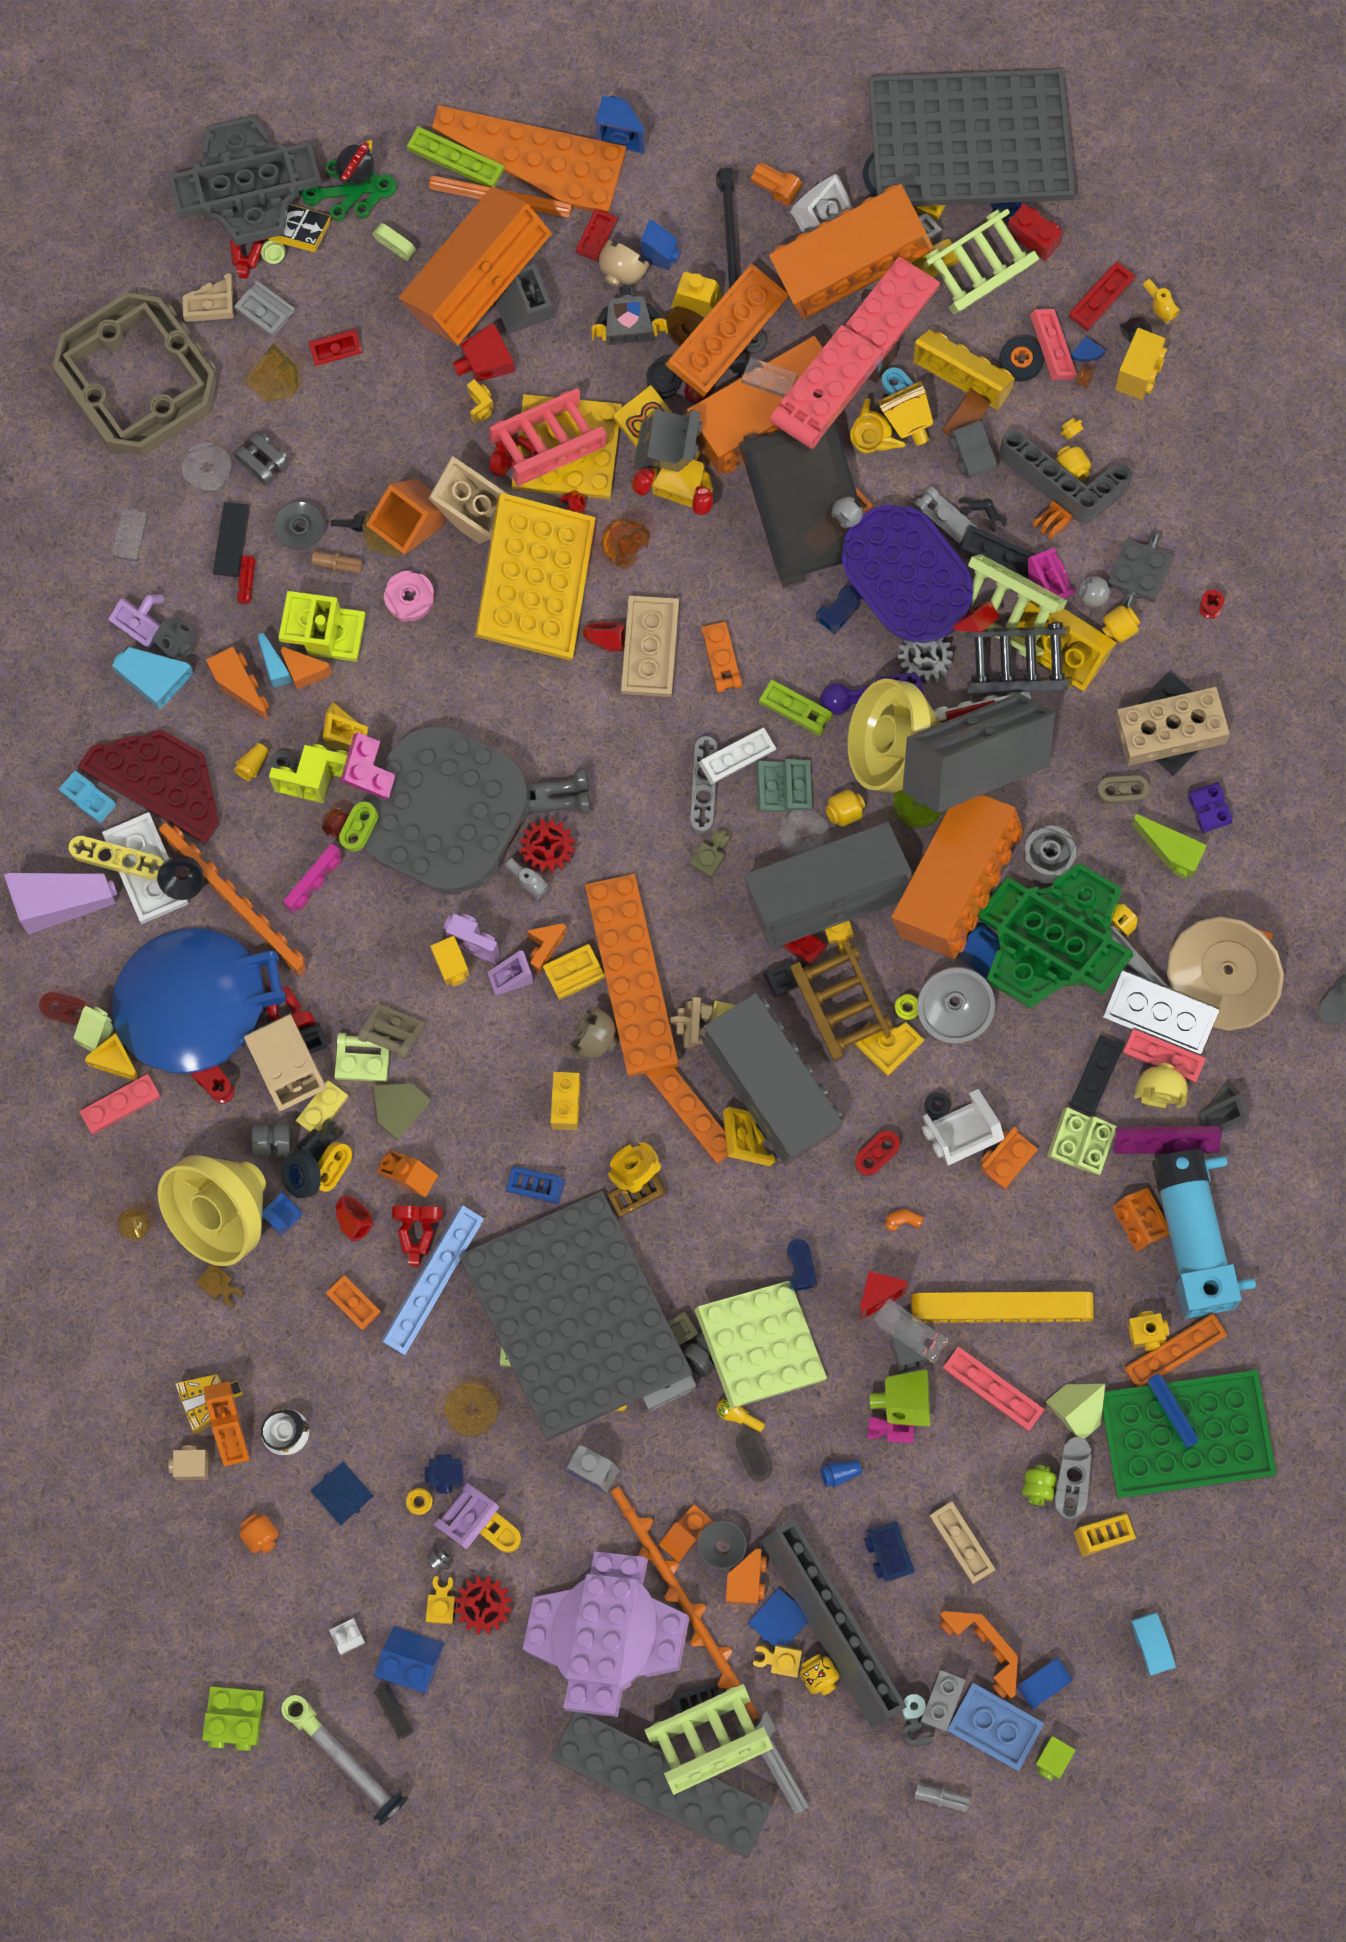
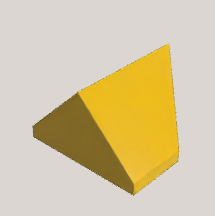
[323,701,368,750]
[85,1033,139,1081]

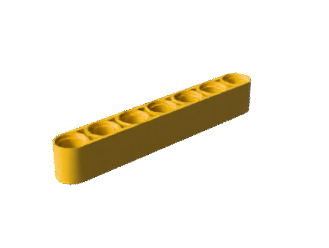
[911,1292,1094,1323]

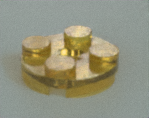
[444,1383,498,1437]

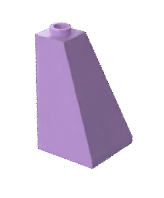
[4,873,118,935]

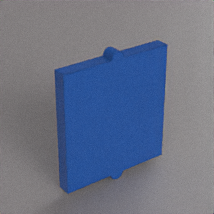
[748,1588,808,1648]

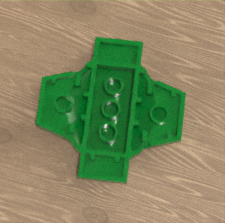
[978,863,1133,1009]

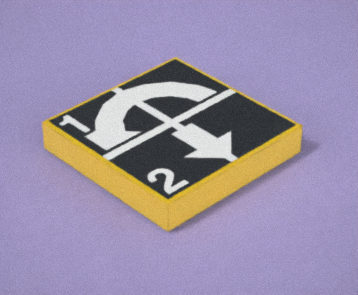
[269,204,331,253]

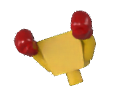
[632,449,713,515]

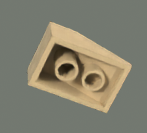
[428,456,509,544]

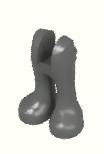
[527,767,591,815]

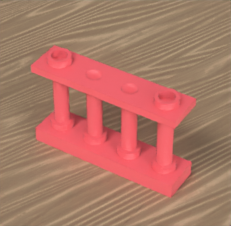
[489,388,607,486]

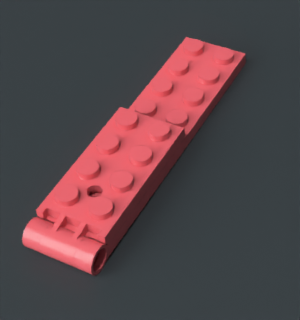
[770,256,940,449]

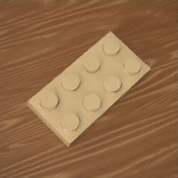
[621,596,679,697]

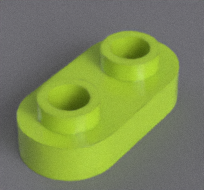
[339,802,378,852]

